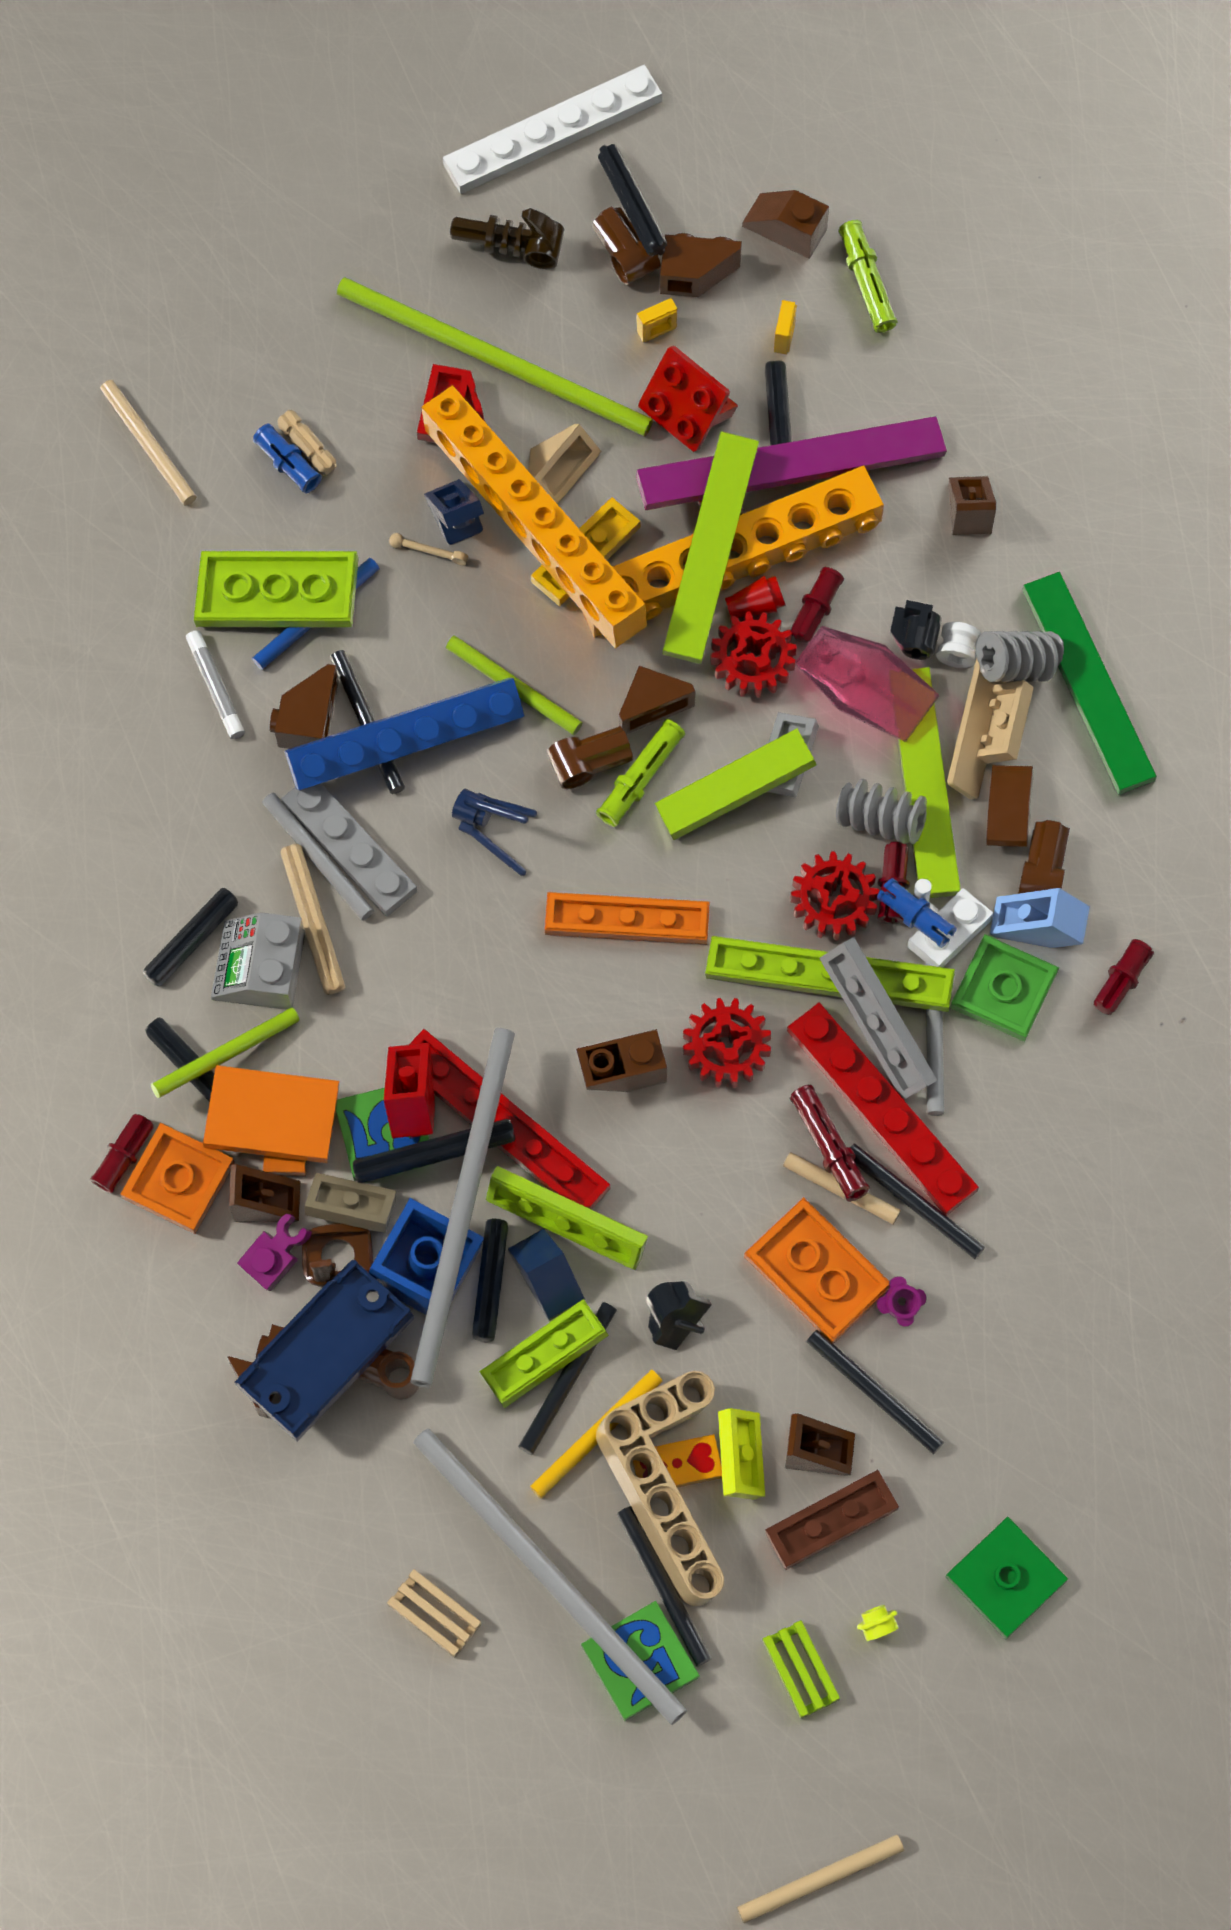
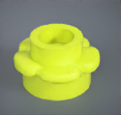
[857,1605,899,1641]

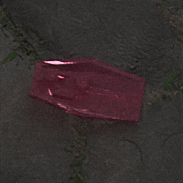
[796,626,939,742]

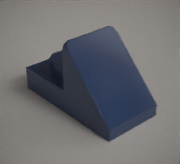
[424,479,484,545]

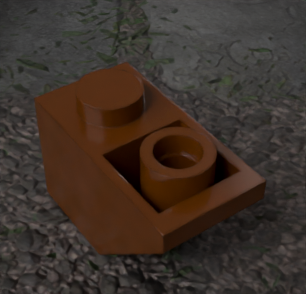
[660,233,742,297]
[576,1029,667,1092]

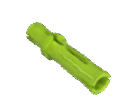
[838,220,898,333]
[596,719,686,827]

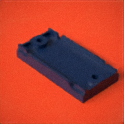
[234,1260,414,1442]

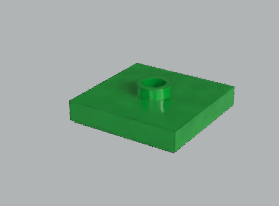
[945,1516,1068,1640]

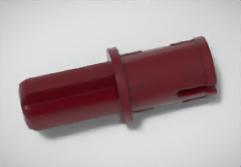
[790,567,844,643]
[877,842,910,924]
[1094,939,1154,1015]
[89,1114,154,1194]

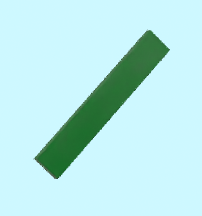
[1022,571,1157,795]

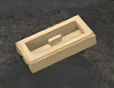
[387,1569,482,1658]

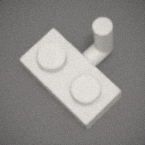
[908,879,993,967]

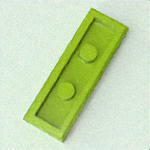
[479,1299,609,1408]

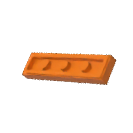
[545,892,710,945]

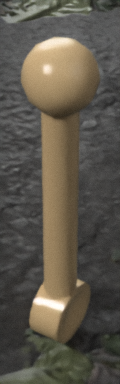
[389,533,469,566]

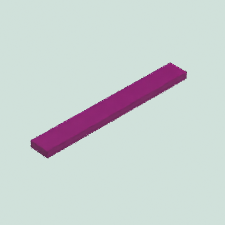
[635,416,947,511]

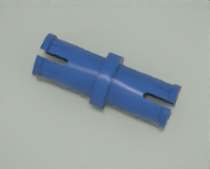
[253,423,322,494]
[877,878,957,948]

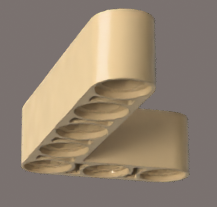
[596,1371,724,1607]

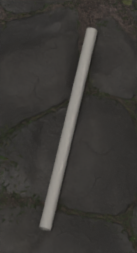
[410,1028,515,1388]
[413,1429,687,1725]

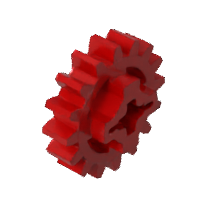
[710,611,797,698]
[790,851,879,941]
[683,998,771,1088]

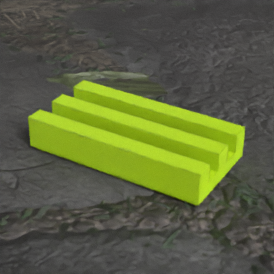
[762,1620,840,1719]

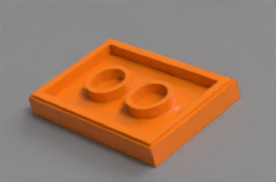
[203,1065,340,1164]
[744,1197,890,1344]

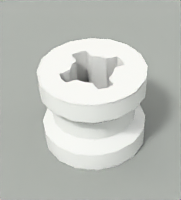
[936,622,981,668]

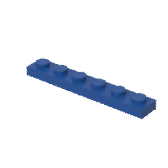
[284,678,525,790]

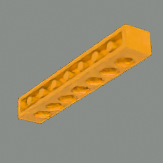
[421,385,647,649]
[581,465,884,638]

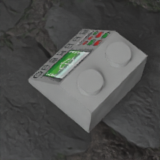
[211,913,305,1010]

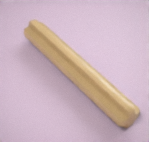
[280,844,345,995]

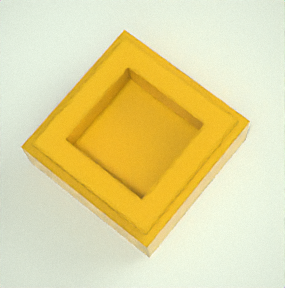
[637,298,677,342]
[774,300,797,355]

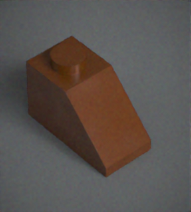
[742,190,829,259]
[270,664,339,749]

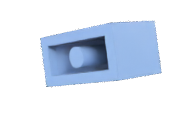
[990,888,1090,948]

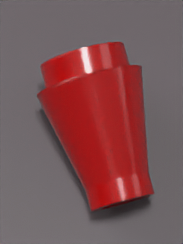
[725,576,786,618]

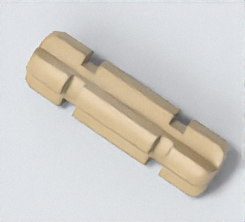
[277,410,337,477]

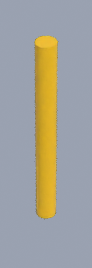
[529,1369,663,1499]

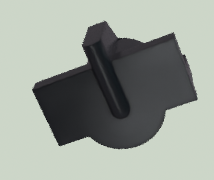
[890,600,942,660]
[646,1281,712,1350]

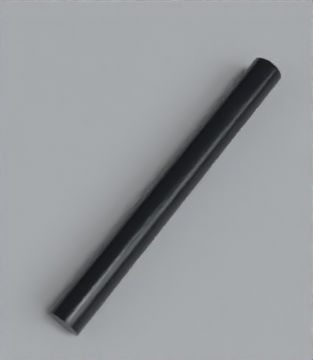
[330,650,405,794]
[851,1143,985,1259]
[518,1302,617,1455]
[806,1330,944,1455]
[617,1506,712,1667]

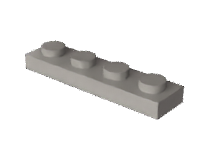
[281,784,417,917]
[819,937,937,1100]

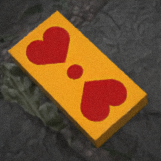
[633,1434,722,1488]

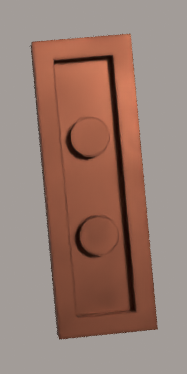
[765,1470,899,1570]

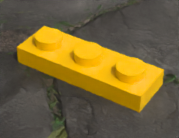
[531,497,641,607]

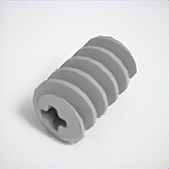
[975,631,1064,682]
[836,779,927,844]

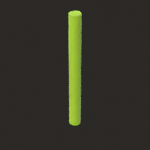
[446,635,583,735]
[151,1007,300,1098]

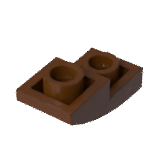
[986,765,1033,847]

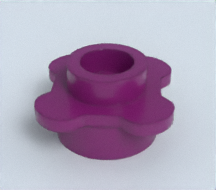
[877,1276,927,1326]

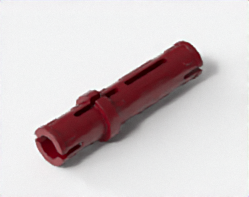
[789,1085,870,1202]

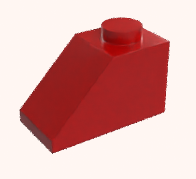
[384,1043,435,1138]

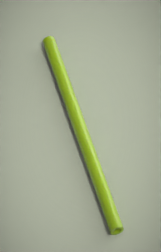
[337,277,653,437]

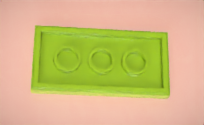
[194,551,359,628]

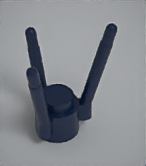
[452,788,537,876]

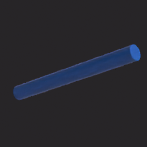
[252,557,380,670]

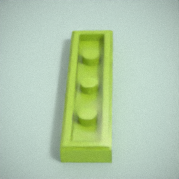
[655,728,817,840]
[486,1166,648,1270]

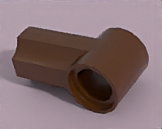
[592,206,661,285]
[547,726,633,789]
[1018,820,1070,894]
[358,1349,419,1399]

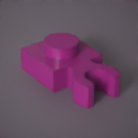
[237,1214,311,1291]

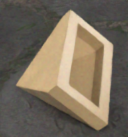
[528,424,602,504]

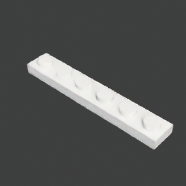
[443,64,662,194]

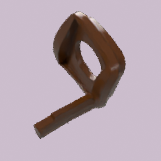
[301,1224,374,1287]

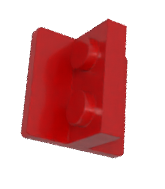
[638,346,738,452]

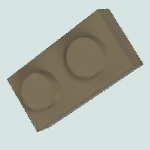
[305,1173,396,1233]

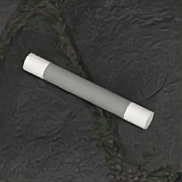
[186,630,245,739]

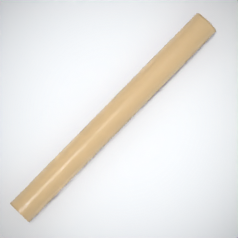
[100,380,197,506]
[737,1835,904,1923]

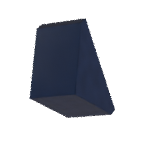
[508,1229,585,1321]

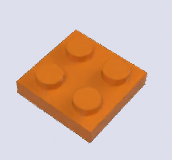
[120,1123,235,1234]

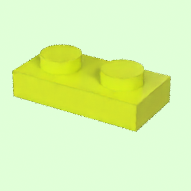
[718,1408,766,1500]

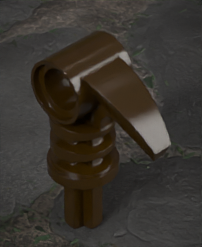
[450,208,565,270]

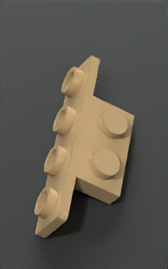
[947,658,1034,799]

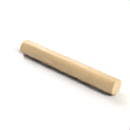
[783,1152,901,1225]

